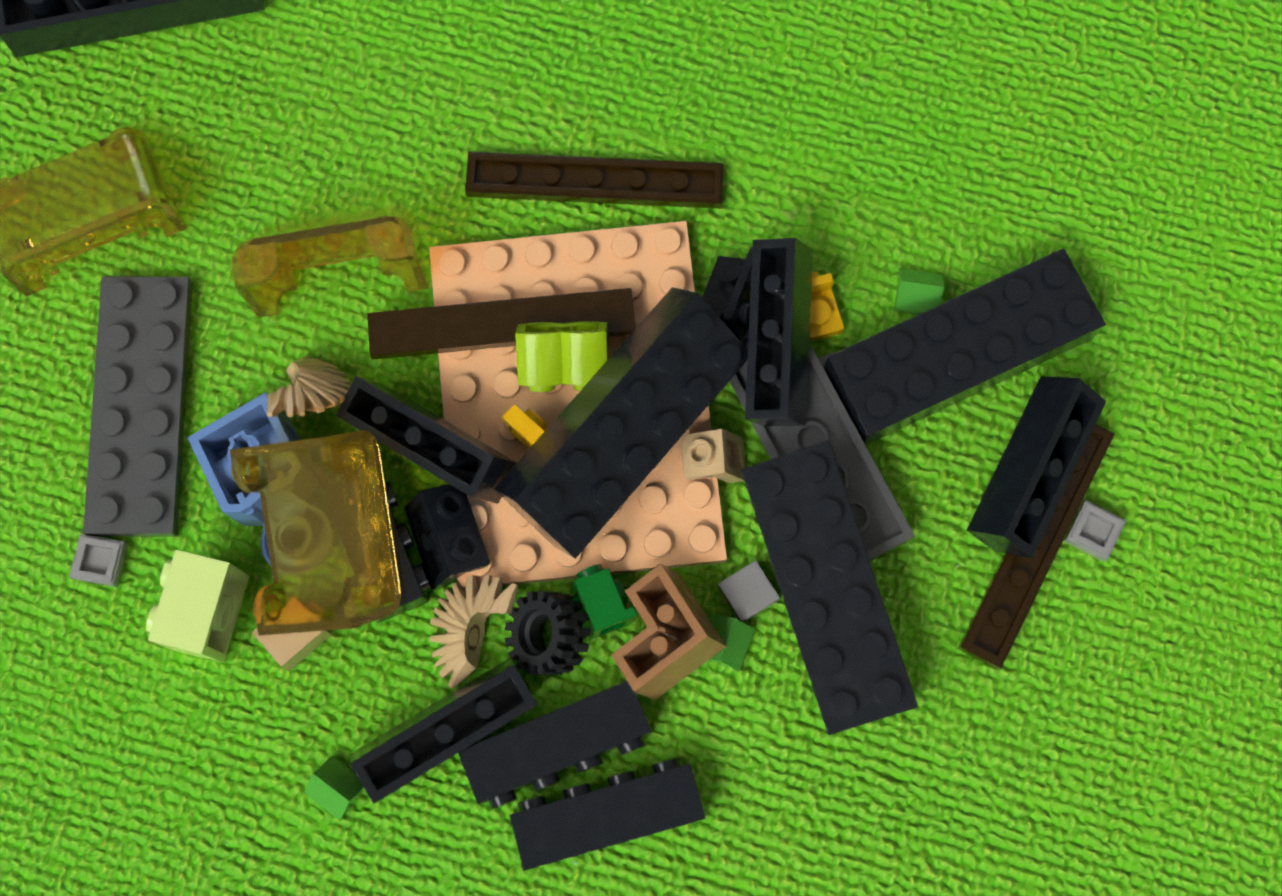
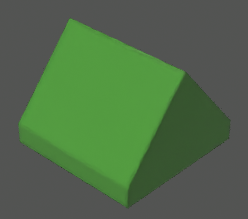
[894,269,945,315]
[709,613,755,672]
[304,756,365,821]

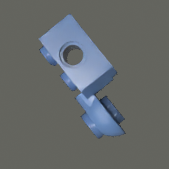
[187,392,333,575]

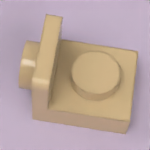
[681,429,745,483]

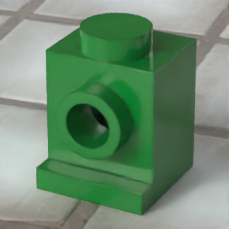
[569,564,637,640]

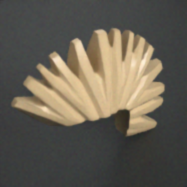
[267,356,350,417]
[429,575,518,689]

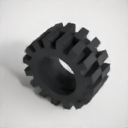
[505,591,591,675]

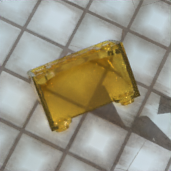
[0,127,187,297]
[232,206,429,318]
[230,430,401,636]

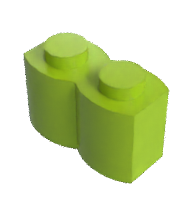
[515,321,608,392]

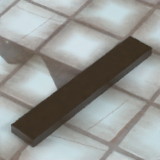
[465,152,723,209]
[367,288,636,360]
[958,424,1114,670]

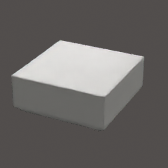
[1064,500,1126,562]
[69,534,128,588]
[717,561,780,623]

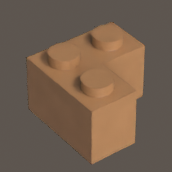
[611,563,727,700]

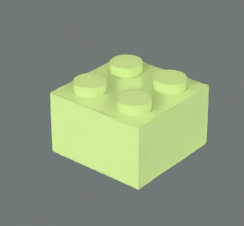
[146,550,250,663]

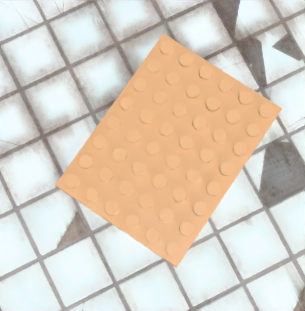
[429,221,727,590]

